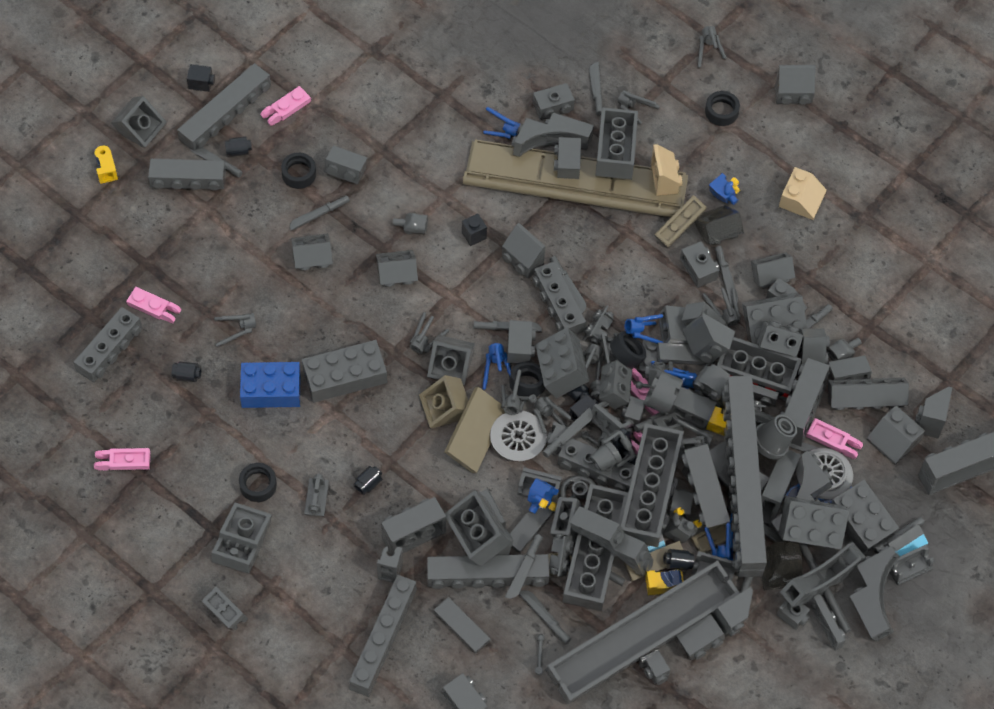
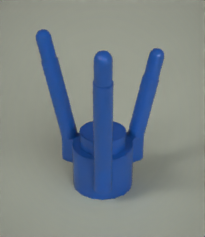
[483,107,520,139]
[624,314,664,344]
[482,343,512,390]
[651,361,697,389]
[704,513,734,561]

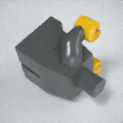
[663,507,702,544]

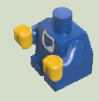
[709,173,740,205]
[527,478,559,513]

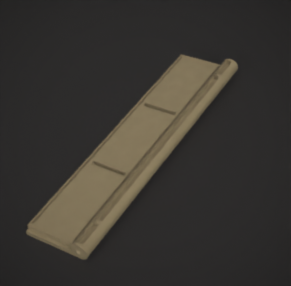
[462,139,688,217]

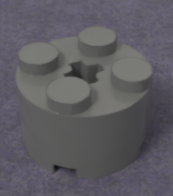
[692,364,730,408]
[643,369,684,415]

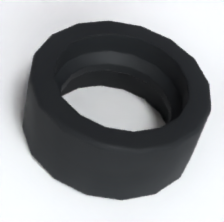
[705,91,740,126]
[281,152,316,189]
[610,331,646,368]
[509,362,545,397]
[239,462,277,502]

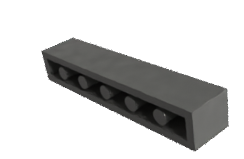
[177,63,271,151]
[427,554,549,589]
[349,574,417,697]

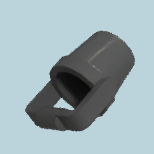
[590,430,635,472]

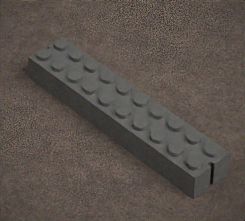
[722,376,767,577]
[918,432,994,495]
[545,560,740,705]

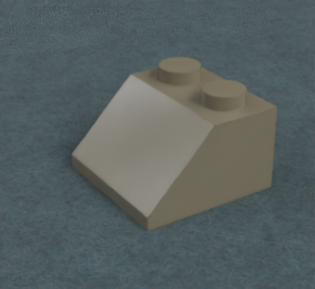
[419,375,468,428]

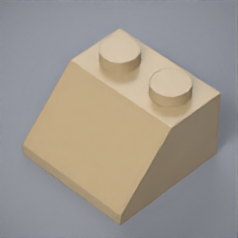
[651,144,682,196]
[779,167,827,220]

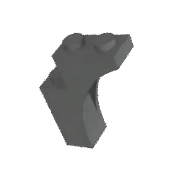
[511,113,594,157]
[771,451,832,542]
[569,506,654,577]
[780,542,866,607]
[850,546,900,642]

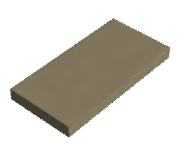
[444,387,505,474]

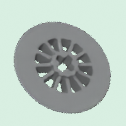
[490,411,547,461]
[796,448,853,500]

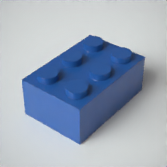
[240,362,301,408]

